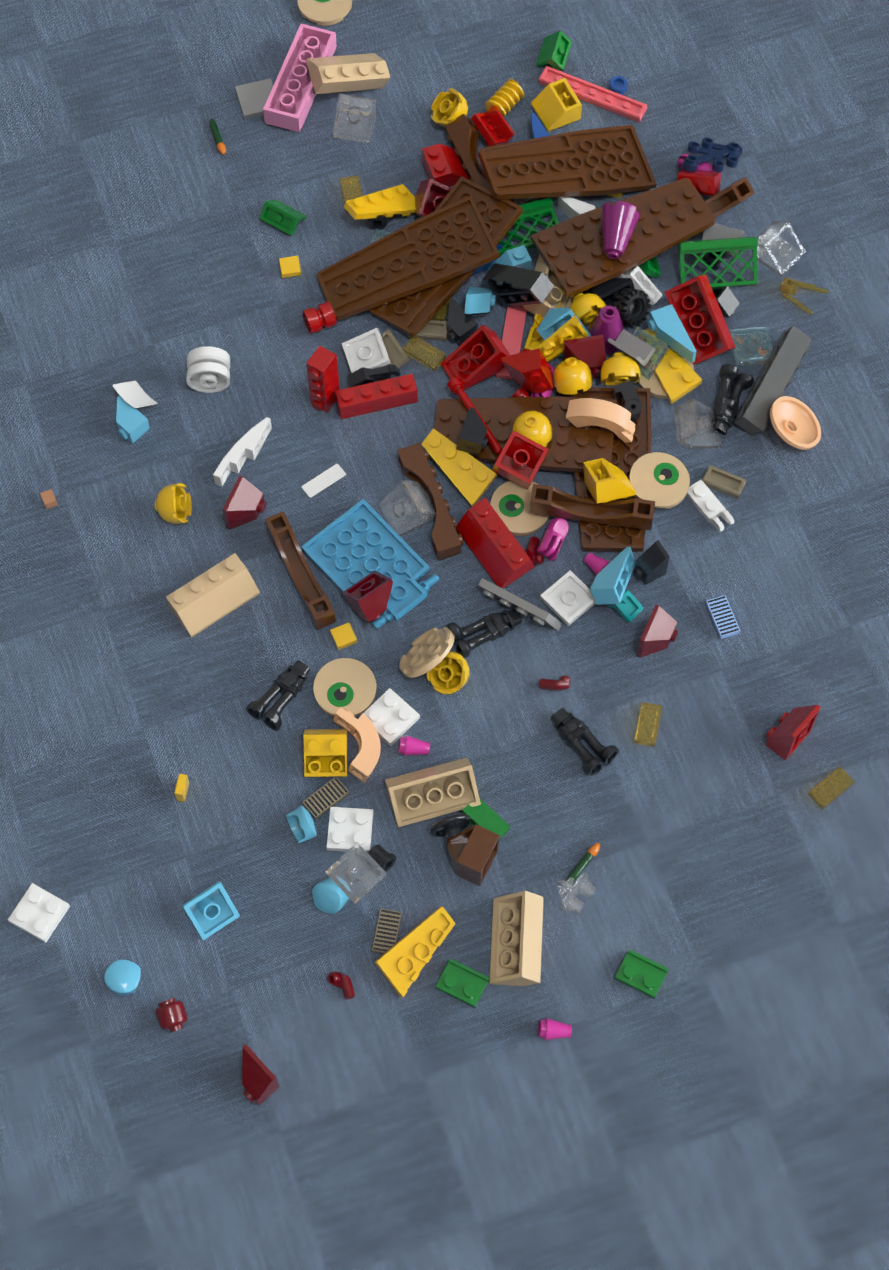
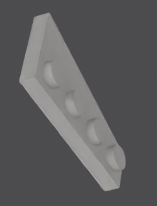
[478,578,562,631]

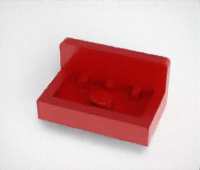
[471,106,515,147]

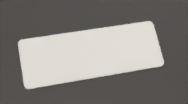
[302,464,346,498]

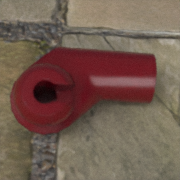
[526,536,544,566]
[539,675,571,690]
[327,971,356,1000]

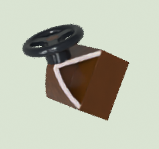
[430,814,500,886]

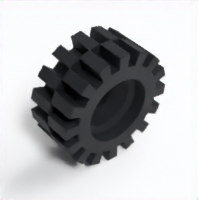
[614,288,651,325]

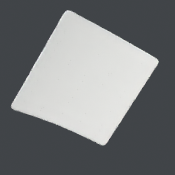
[113,381,158,408]

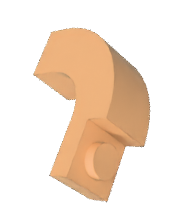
[566,398,635,443]
[333,707,381,783]

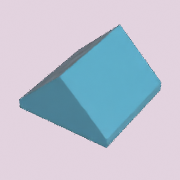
[537,307,591,357]
[182,881,240,940]

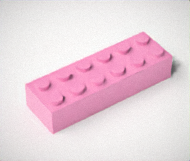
[263,24,337,133]

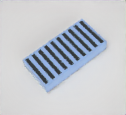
[705,595,740,639]

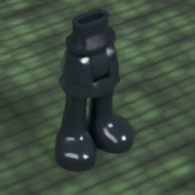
[712,364,754,435]
[446,609,522,658]
[246,660,311,731]
[551,707,619,776]

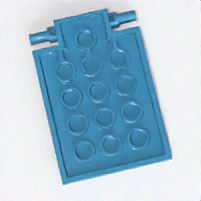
[301,499,440,630]

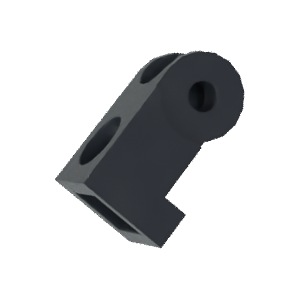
[612,381,642,422]

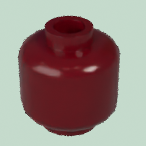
[155,998,188,1033]

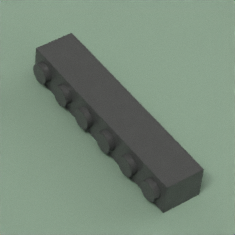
[734,326,812,436]

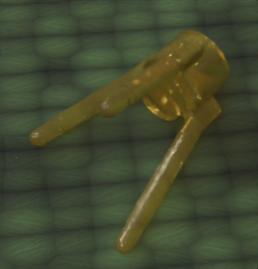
[780,277,829,315]

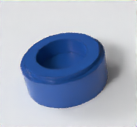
[609,76,628,95]

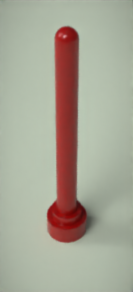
[447,377,503,454]

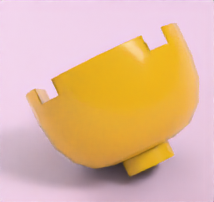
[431,88,468,127]
[569,293,606,327]
[601,352,641,386]
[552,357,593,395]
[512,411,552,447]
[155,483,192,524]
[427,651,470,694]

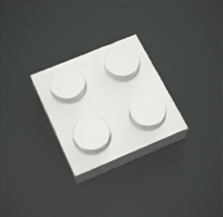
[342,328,391,373]
[540,570,596,626]
[363,688,420,746]
[327,807,374,853]
[8,883,70,943]

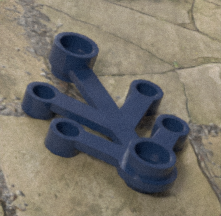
[682,137,743,172]

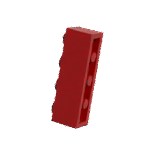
[306,345,340,413]
[335,374,418,419]

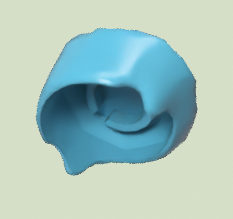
[286,805,317,843]
[312,877,350,914]
[104,960,141,996]

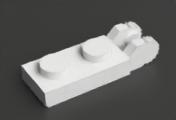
[686,480,734,532]

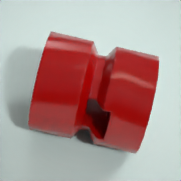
[302,301,337,334]

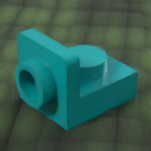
[607,590,644,623]

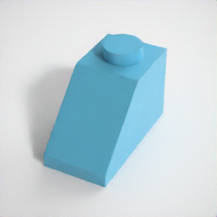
[488,245,532,271]
[465,286,496,314]
[116,395,150,444]

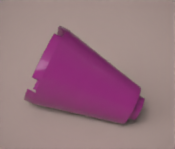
[601,201,640,259]
[588,306,624,356]

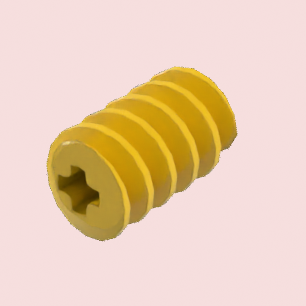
[485,78,525,117]

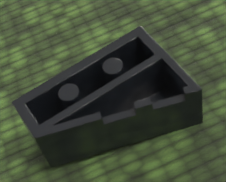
[483,263,554,307]

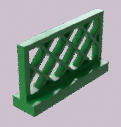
[498,197,559,256]
[678,236,758,287]

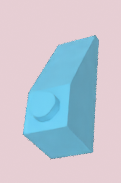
[647,304,697,363]
[590,547,636,605]

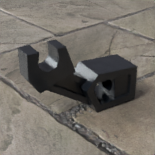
[347,364,401,387]

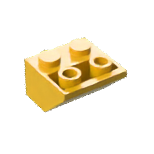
[531,78,582,132]
[583,458,636,504]
[303,729,348,777]

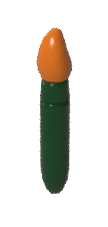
[209,119,226,155]
[566,843,600,885]

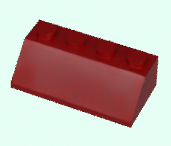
[665,275,736,365]
[456,497,534,589]

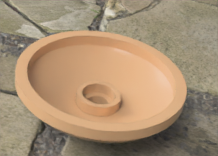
[770,396,821,450]

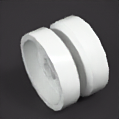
[186,346,230,393]

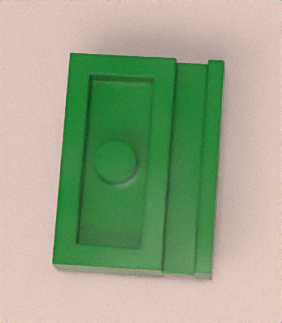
[615,949,669,999]
[435,959,490,1008]

